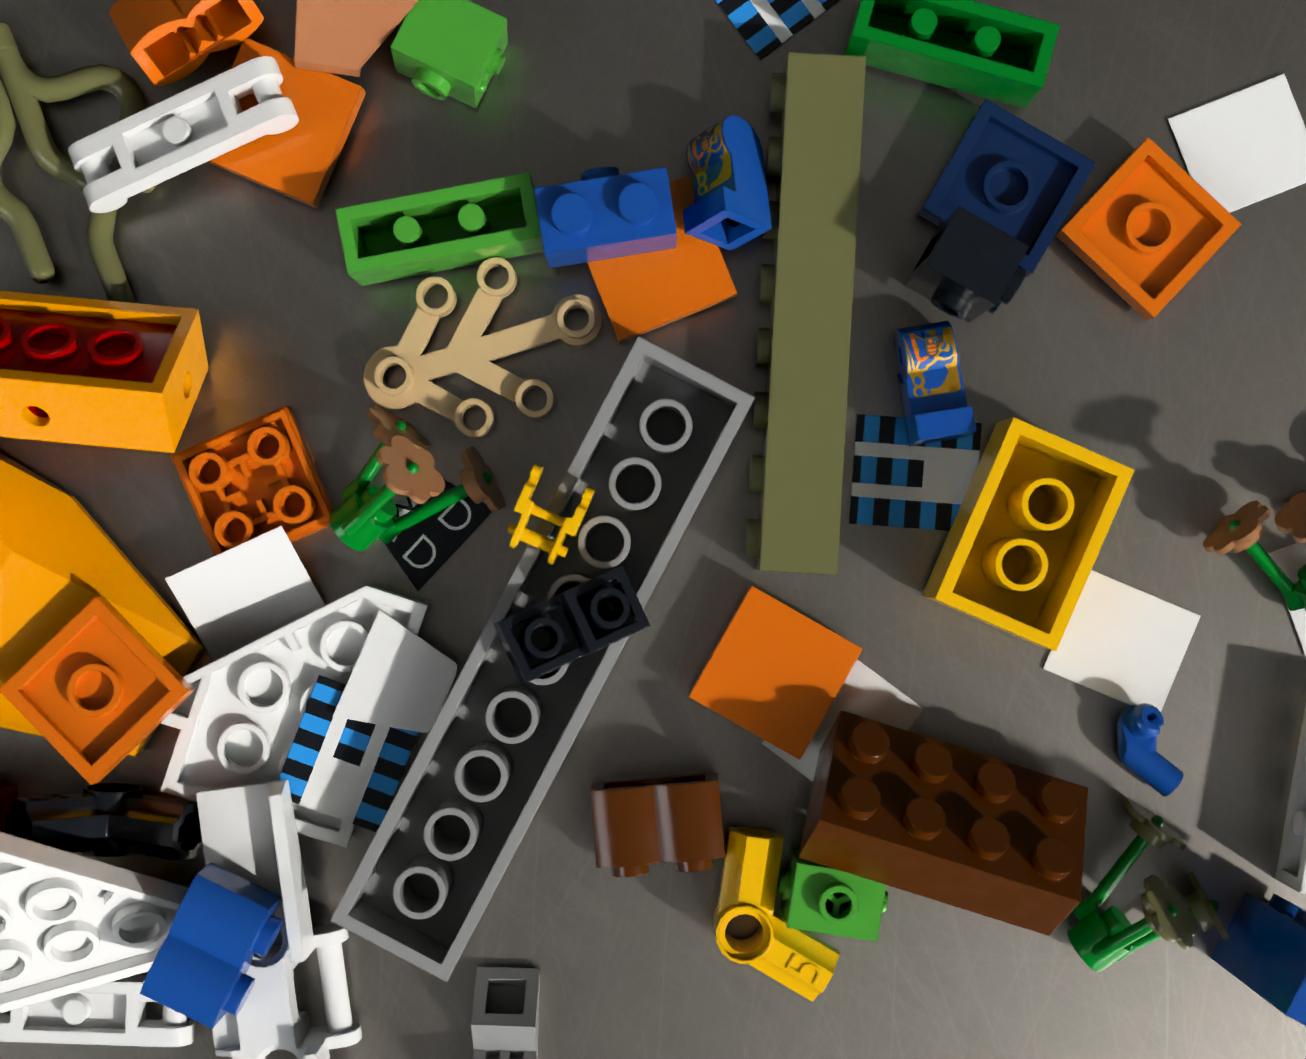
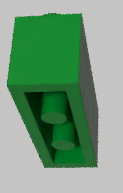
[844,0,1060,109]

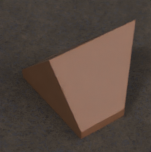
[294,0,419,77]

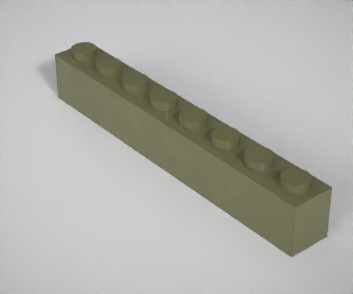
[745,52,866,575]

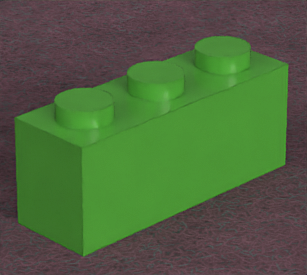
[335,172,544,286]

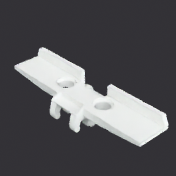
[196,779,362,1059]

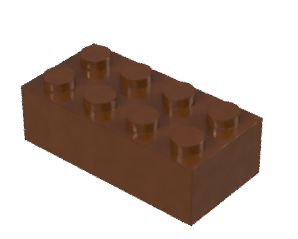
[799,710,1088,936]

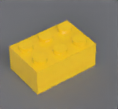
[922,417,1135,651]

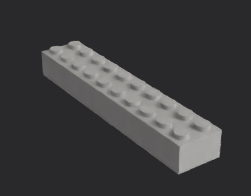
[330,336,755,982]

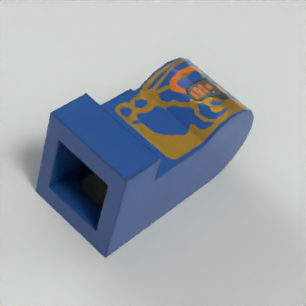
[683,115,772,251]
[894,321,977,447]

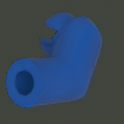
[1117,703,1184,797]

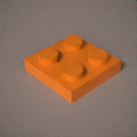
[1055,137,1242,321]
[0,596,195,785]

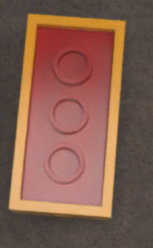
[0,290,209,453]

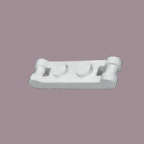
[68,56,299,213]
[0,975,195,1047]

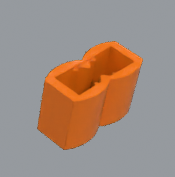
[109,0,264,86]

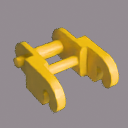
[507,463,595,565]

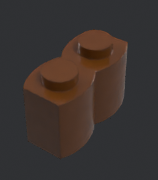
[590,773,725,877]

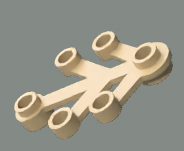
[364,257,603,438]

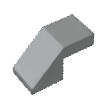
[471,967,540,1059]

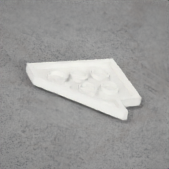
[160,584,428,848]
[0,832,189,1013]

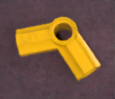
[713,826,840,1002]

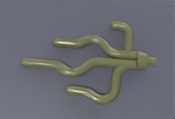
[0,23,156,303]

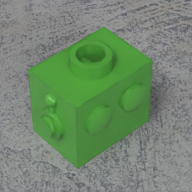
[390,0,508,109]
[777,847,888,942]

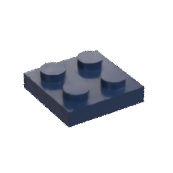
[918,99,1096,277]

